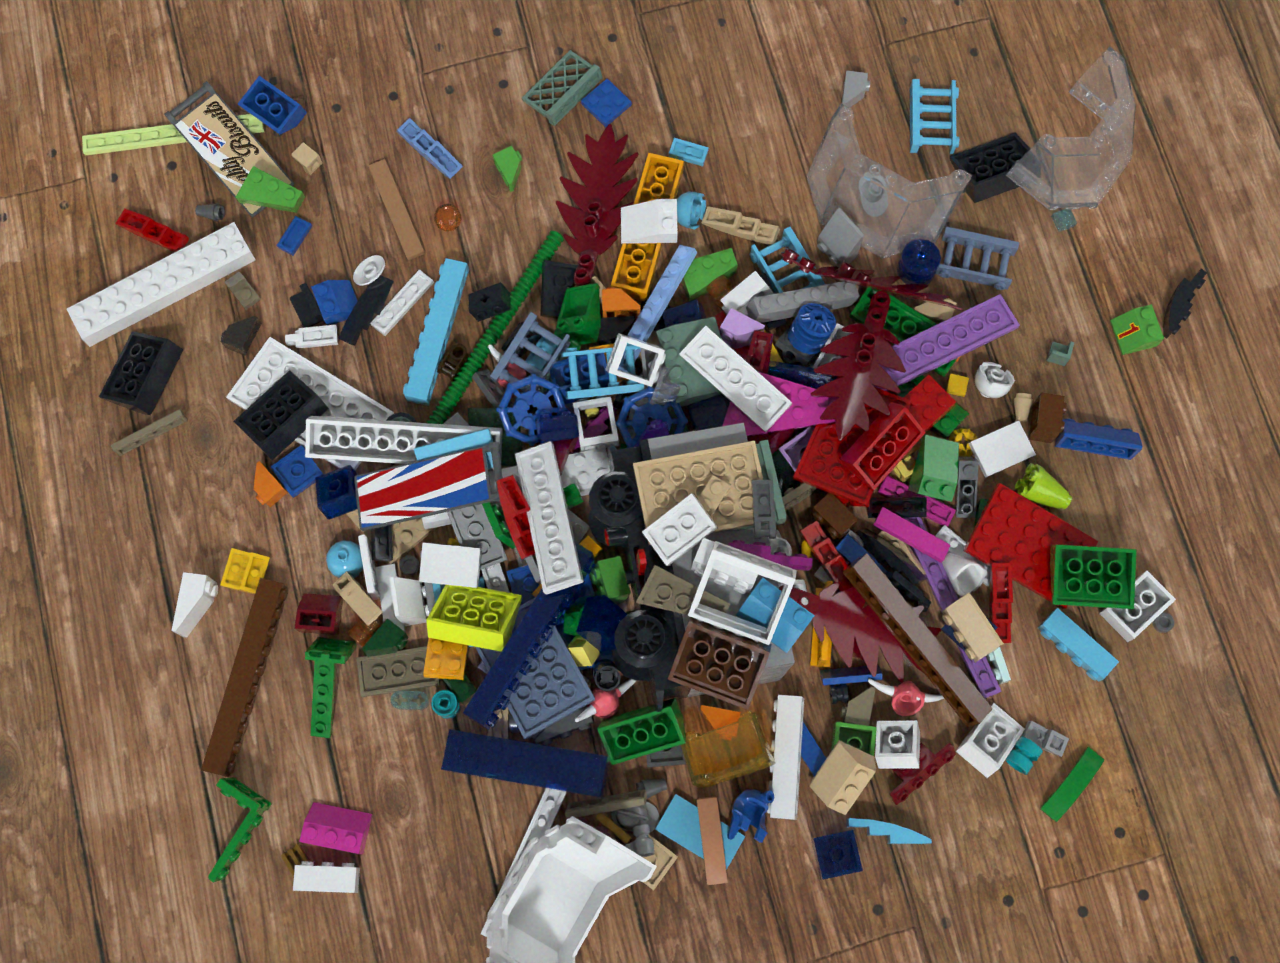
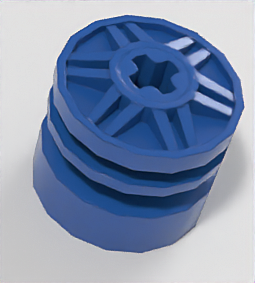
[788,303,836,354]

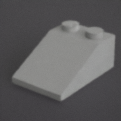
[817,208,864,268]

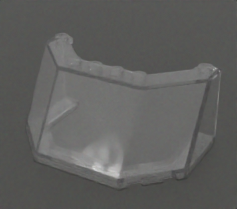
[1006,46,1136,210]
[806,103,972,258]

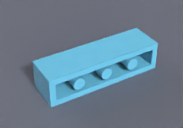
[1038,608,1119,682]

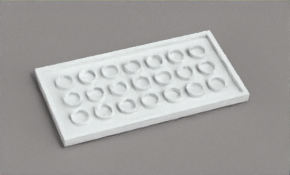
[226,337,394,476]

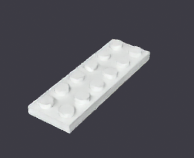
[679,326,792,433]

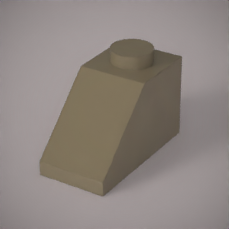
[840,687,876,726]

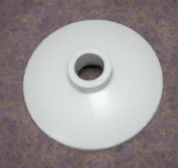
[353,255,385,286]

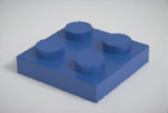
[581,79,632,127]
[271,445,325,498]

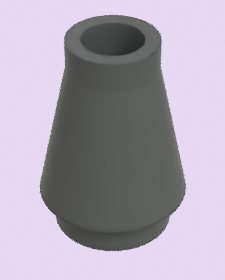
[195,203,225,221]
[636,778,667,799]

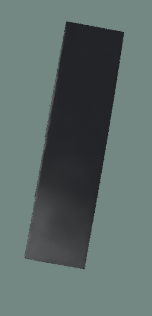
[338,275,394,346]
[856,528,927,585]

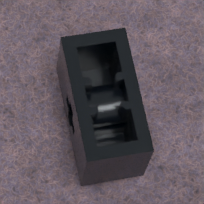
[468,282,511,322]

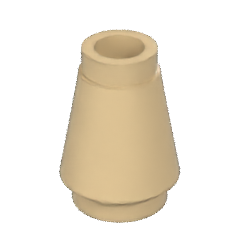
[1014,393,1033,422]

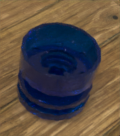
[897,239,941,284]

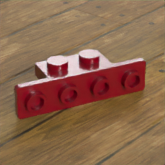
[890,742,956,805]

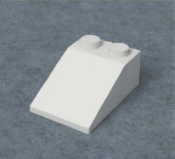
[621,199,677,244]
[172,572,218,638]
[389,577,429,626]
[956,703,1025,778]

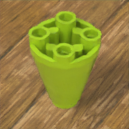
[1015,463,1072,509]

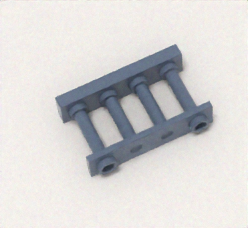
[935,227,1019,290]
[490,312,571,392]

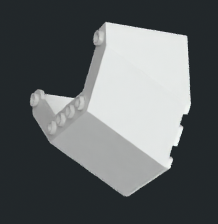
[486,816,657,963]

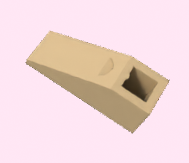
[333,571,383,626]

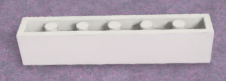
[767,695,804,820]

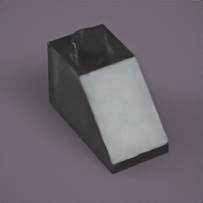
[220,316,262,356]

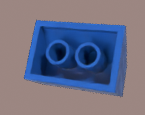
[238,76,307,135]
[550,353,610,404]

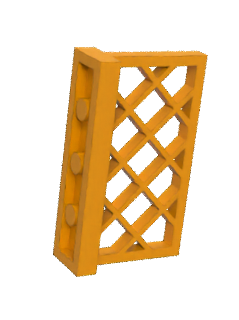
[810,581,835,668]

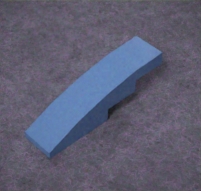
[397,118,463,179]

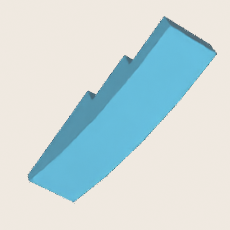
[846,818,932,844]

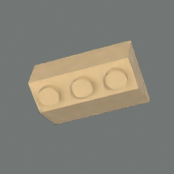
[942,593,1004,663]
[809,740,876,815]

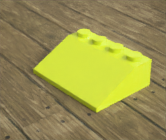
[426,585,522,652]

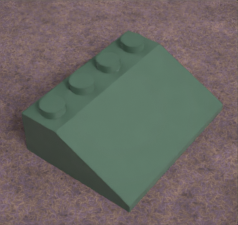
[656,317,722,407]

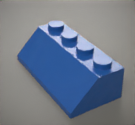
[1055,419,1142,460]

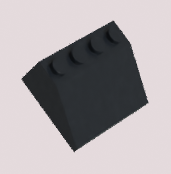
[950,132,1042,203]
[99,331,183,416]
[233,370,329,460]

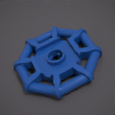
[496,373,568,446]
[615,386,688,448]

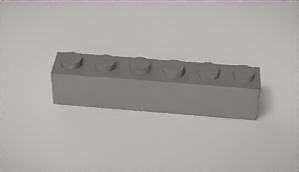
[746,282,859,323]

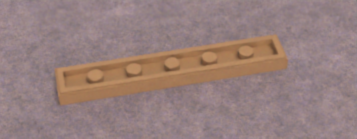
[368,159,425,261]

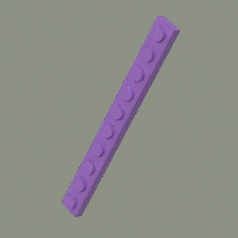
[904,517,1002,698]

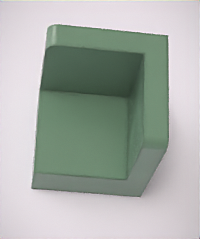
[1046,341,1075,366]

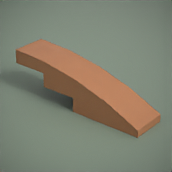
[696,796,728,885]

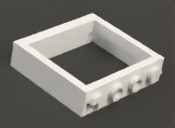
[688,541,797,645]

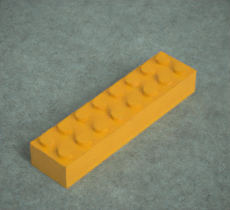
[611,153,684,302]

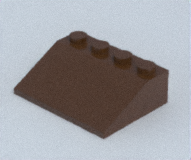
[668,617,772,710]

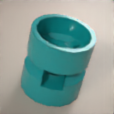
[431,690,460,719]
[1005,736,1043,775]

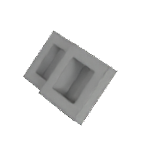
[1022,721,1069,757]

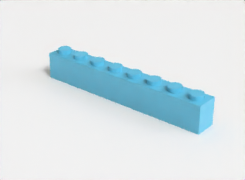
[403,258,469,406]

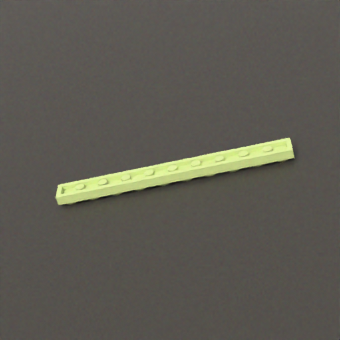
[82,114,265,155]

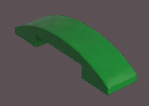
[1040,747,1105,822]

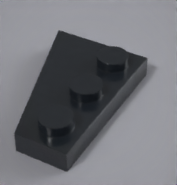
[540,260,579,319]

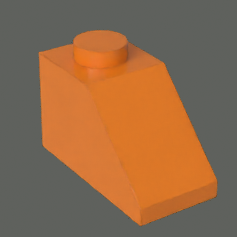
[254,461,288,507]
[700,705,741,740]

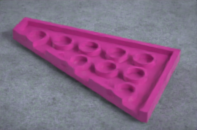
[723,371,839,436]

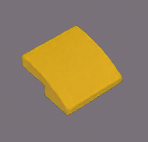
[220,548,270,594]

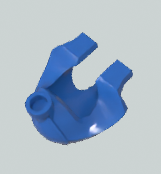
[727,789,774,843]

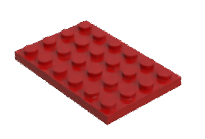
[793,376,912,507]
[963,483,1098,609]

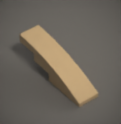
[702,207,780,245]

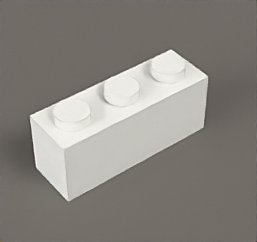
[293,861,360,893]

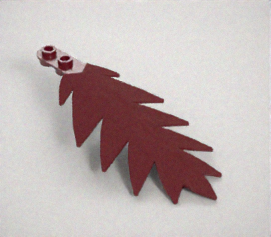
[556,124,639,286]
[781,248,963,310]
[810,291,906,441]
[779,582,952,683]

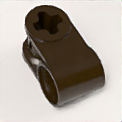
[437,343,469,381]

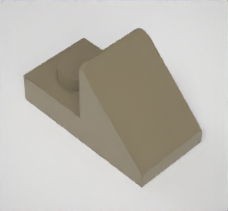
[224,272,261,310]

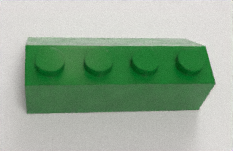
[597,698,686,765]

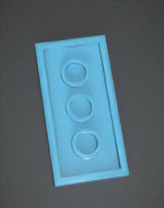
[414,428,493,469]
[655,794,745,870]

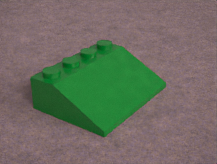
[1050,545,1137,609]

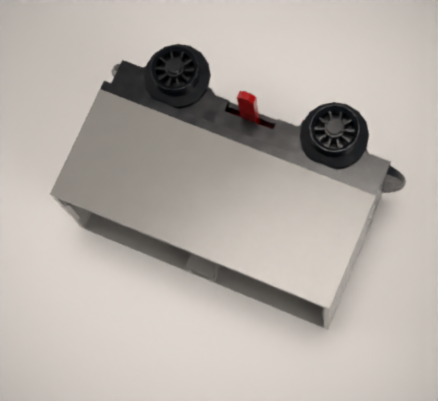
[589,423,795,712]

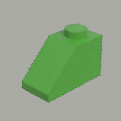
[492,146,522,192]

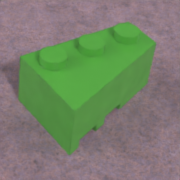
[235,166,305,213]
[681,248,738,305]

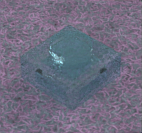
[1051,207,1077,232]

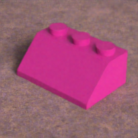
[299,802,373,855]

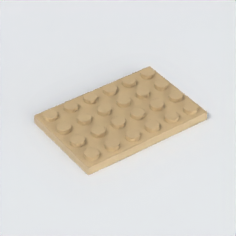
[633,441,763,545]

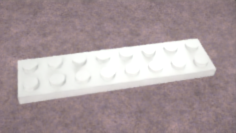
[515,441,584,595]

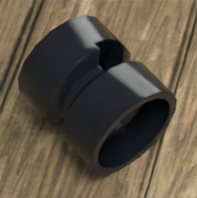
[592,659,621,691]

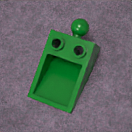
[554,283,601,351]

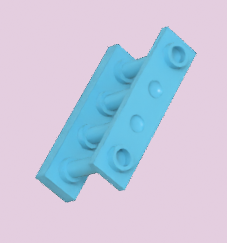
[910,79,959,154]
[749,227,826,294]
[561,343,644,399]

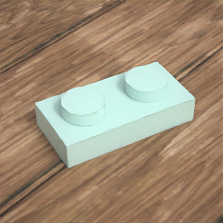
[987,647,1011,684]

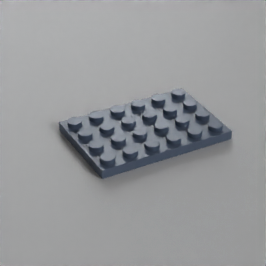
[475,596,595,739]

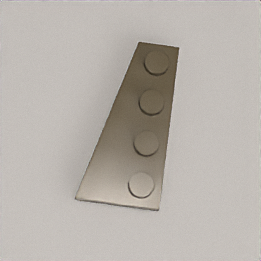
[636,565,730,615]

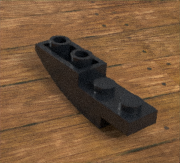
[1163,268,1207,339]

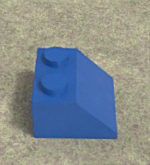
[311,280,358,325]

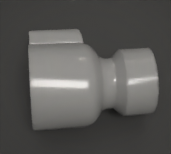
[625,825,655,857]

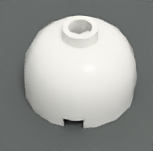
[975,362,1015,398]

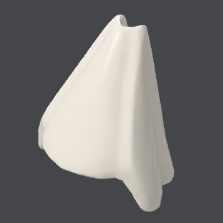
[942,552,987,598]

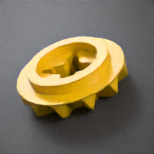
[948,428,978,457]

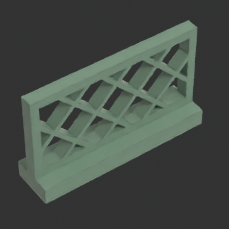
[522,50,603,126]
[737,440,787,531]

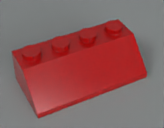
[840,402,926,490]

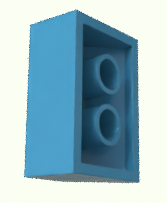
[736,578,815,653]

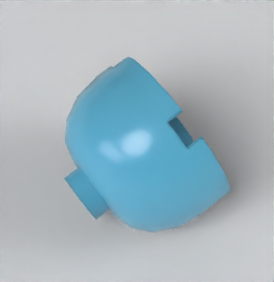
[677,191,706,230]
[326,540,363,578]

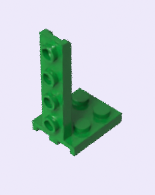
[482,484,584,549]
[305,637,356,738]
[208,777,272,883]

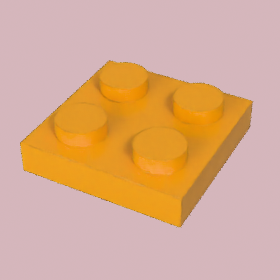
[423,638,468,680]

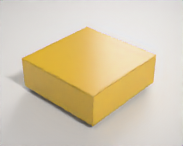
[946,373,969,397]

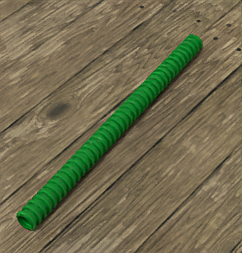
[426,231,564,424]

